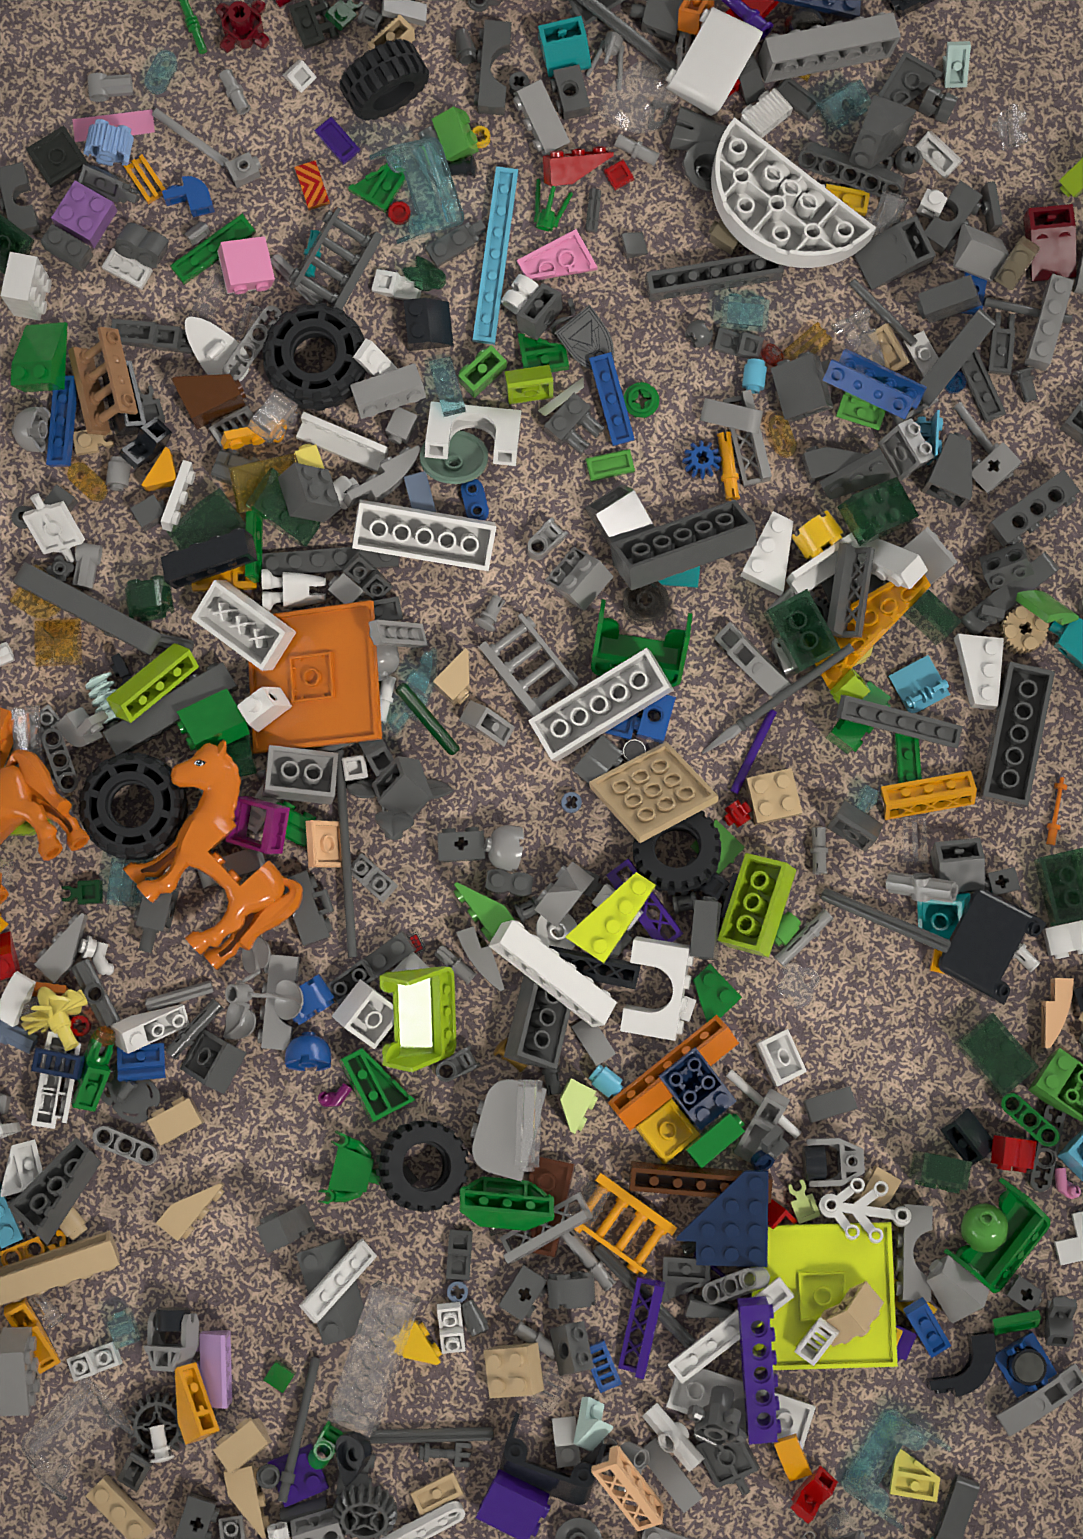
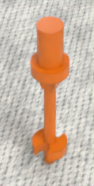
[1046,777,1067,846]

